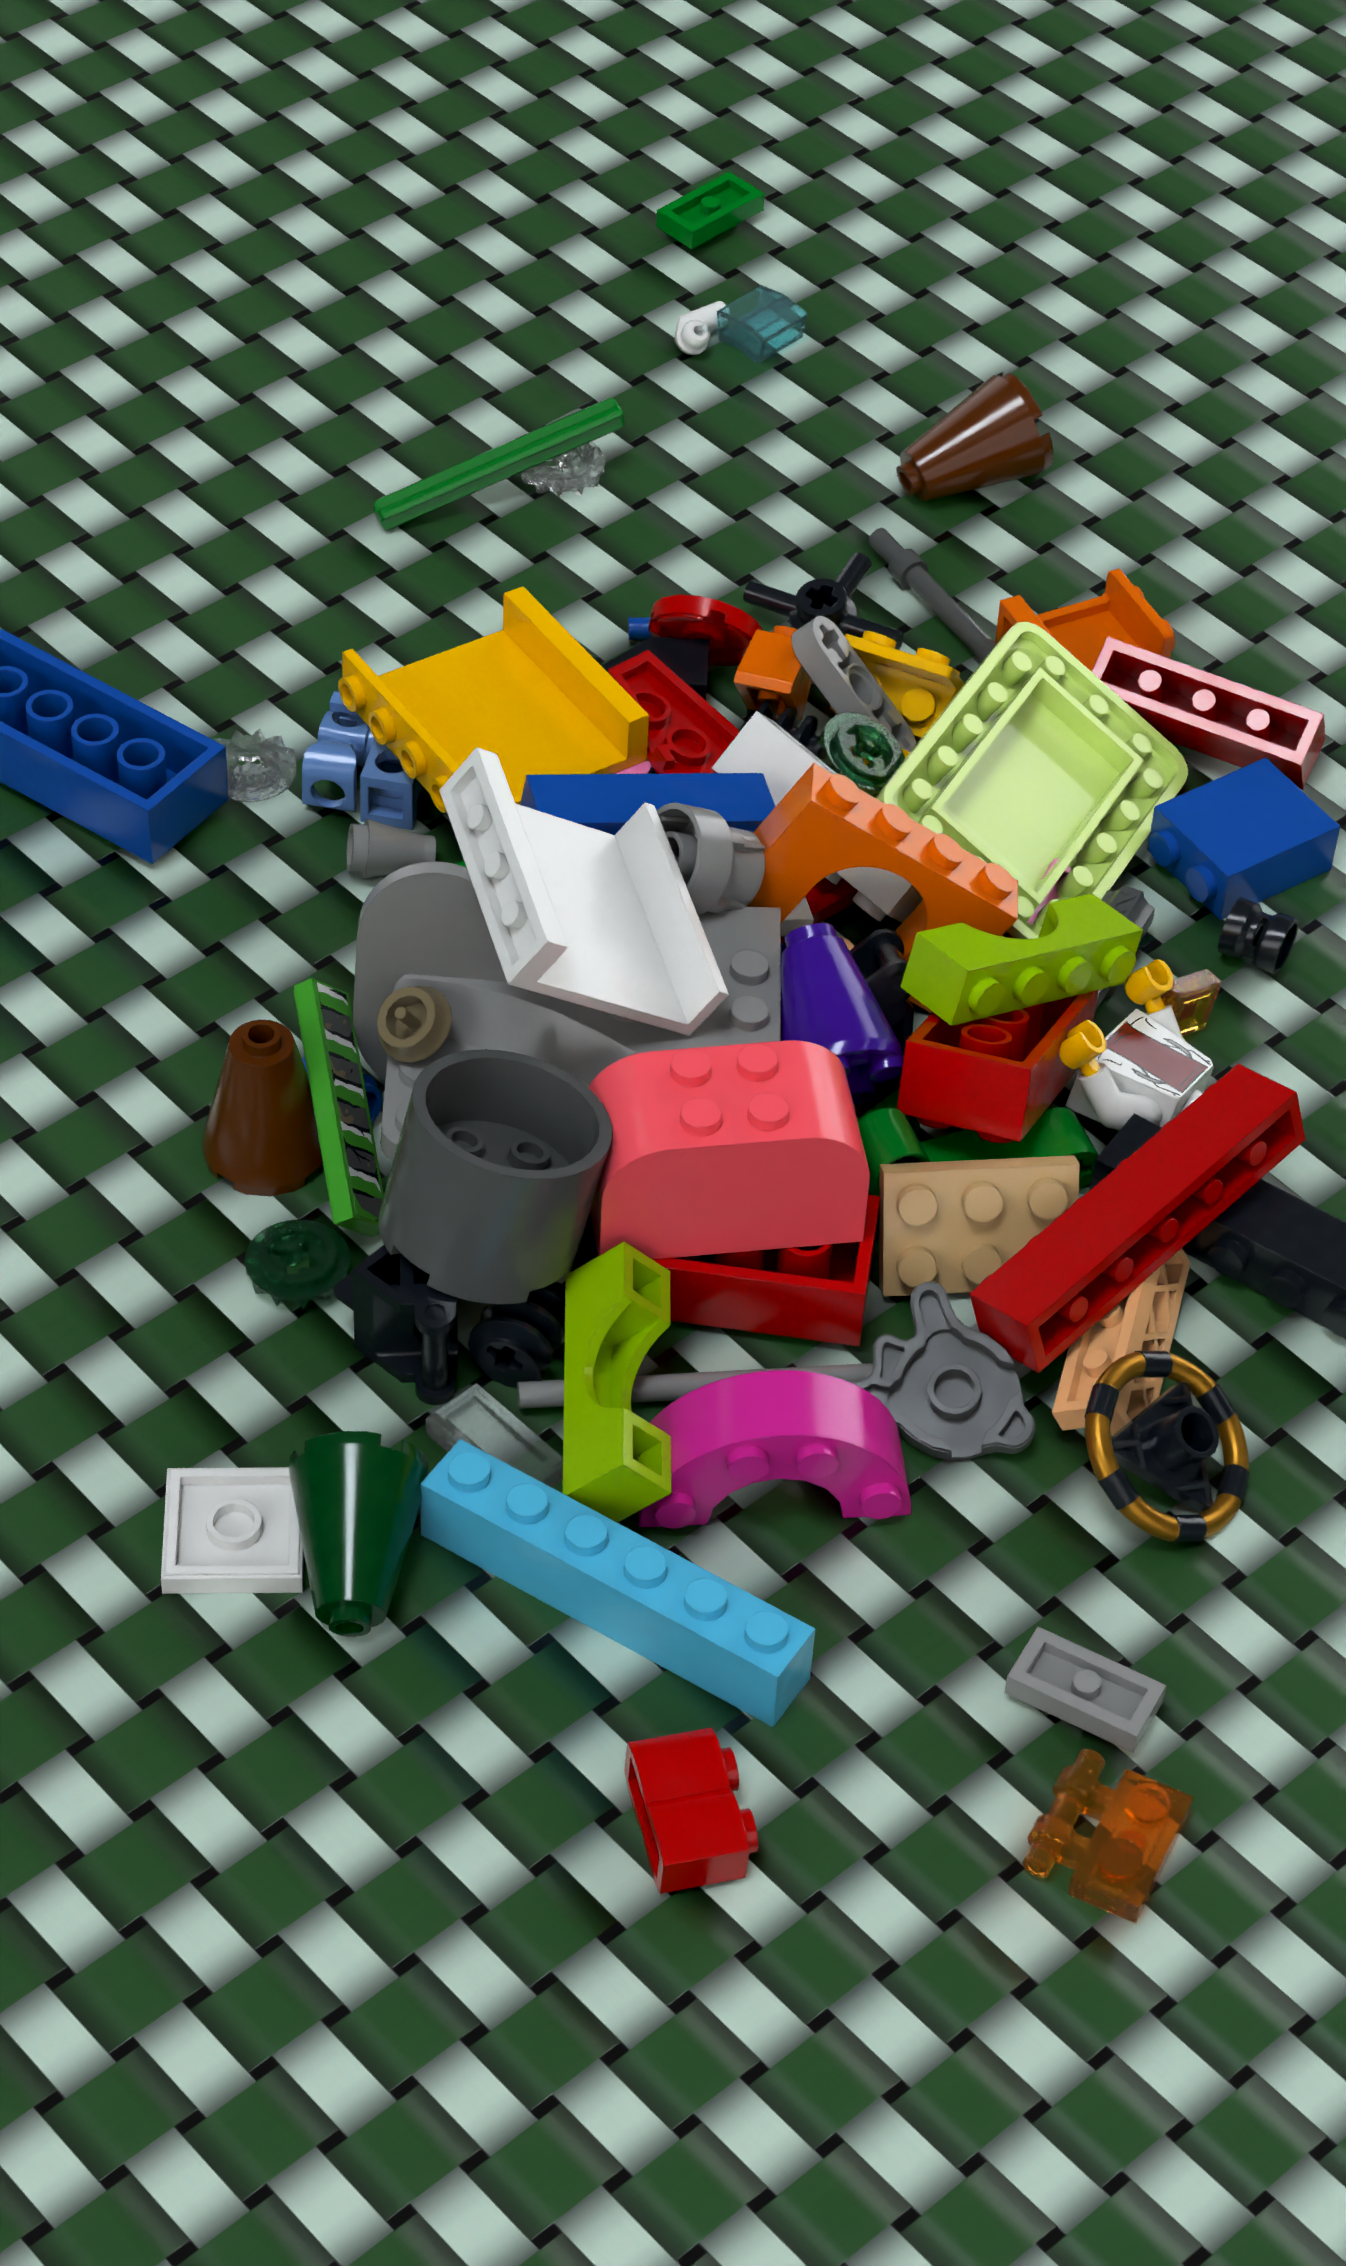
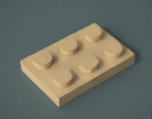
[879,1155,1080,1297]

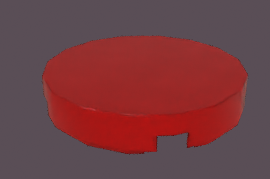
[648,594,763,666]

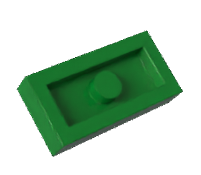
[656,172,765,249]

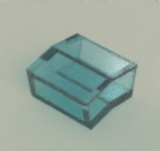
[717,285,808,364]

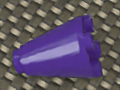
[780,923,904,1105]

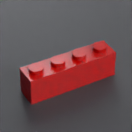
[1092,637,1325,790]

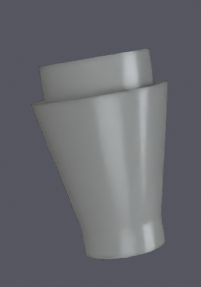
[346,819,436,879]

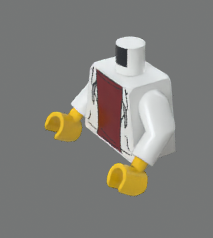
[1059,959,1214,1131]

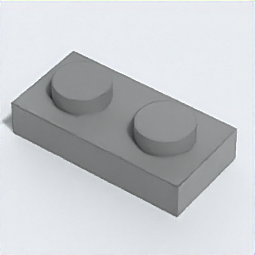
[1004,1626,1167,1753]

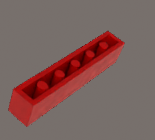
[969,1064,1306,1373]

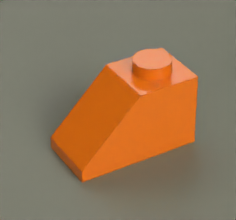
[734,626,812,720]

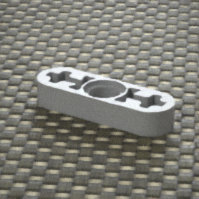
[791,616,916,752]

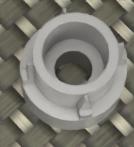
[656,803,765,915]

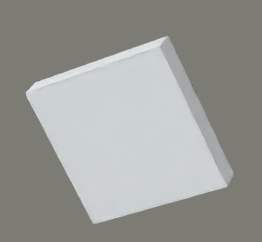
[161,1467,304,1594]

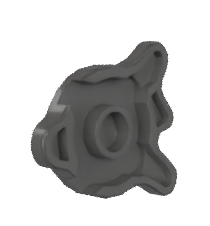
[853,1282,1035,1461]

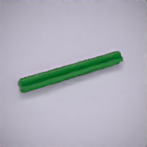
[373,398,625,530]

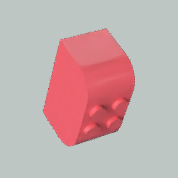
[588,1040,870,1260]

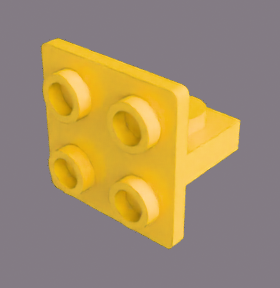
[830,631,964,741]

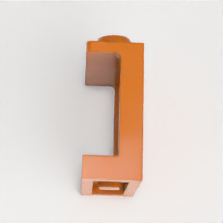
[995,568,1175,672]

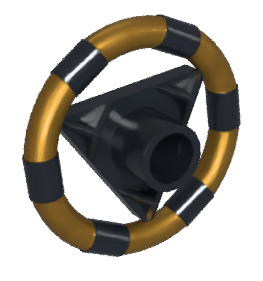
[1084,1351,1250,1543]

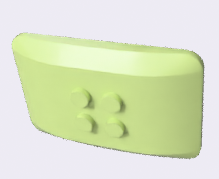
[877,622,1188,939]

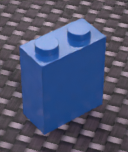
[1147,757,1340,920]

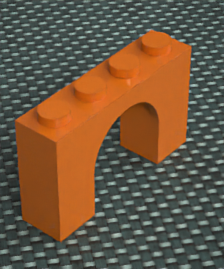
[746,763,1018,1012]

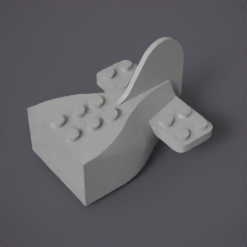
[353,861,781,1161]

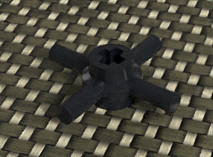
[743,552,904,650]

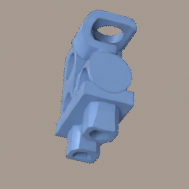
[302,691,422,830]

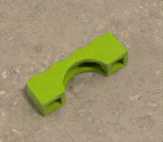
[900,893,1143,1026]
[562,1241,671,1522]

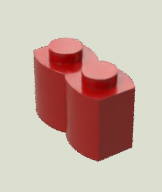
[624,1727,758,1894]

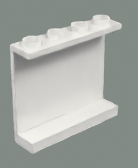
[439,747,729,1036]

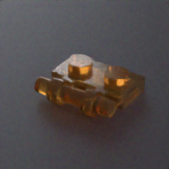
[1023,1749,1193,1923]

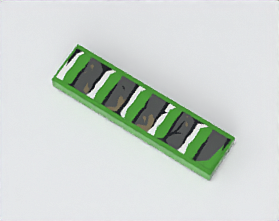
[293,978,384,1237]

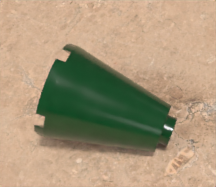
[289,1431,429,1637]

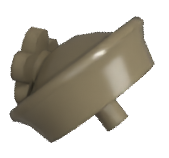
[377,986,452,1063]

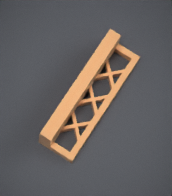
[1052,1248,1191,1436]

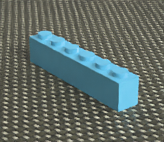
[420,1439,815,1727]

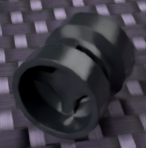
[1218,897,1299,975]

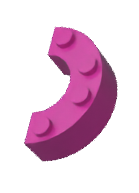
[637,1370,911,1529]

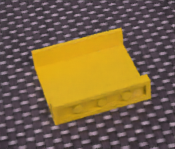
[338,586,649,813]

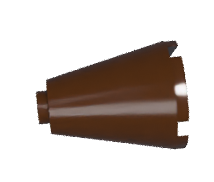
[896,372,1054,501]
[202,1020,324,1197]

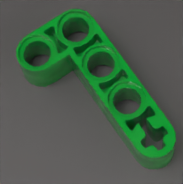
[858,1107,1099,1236]

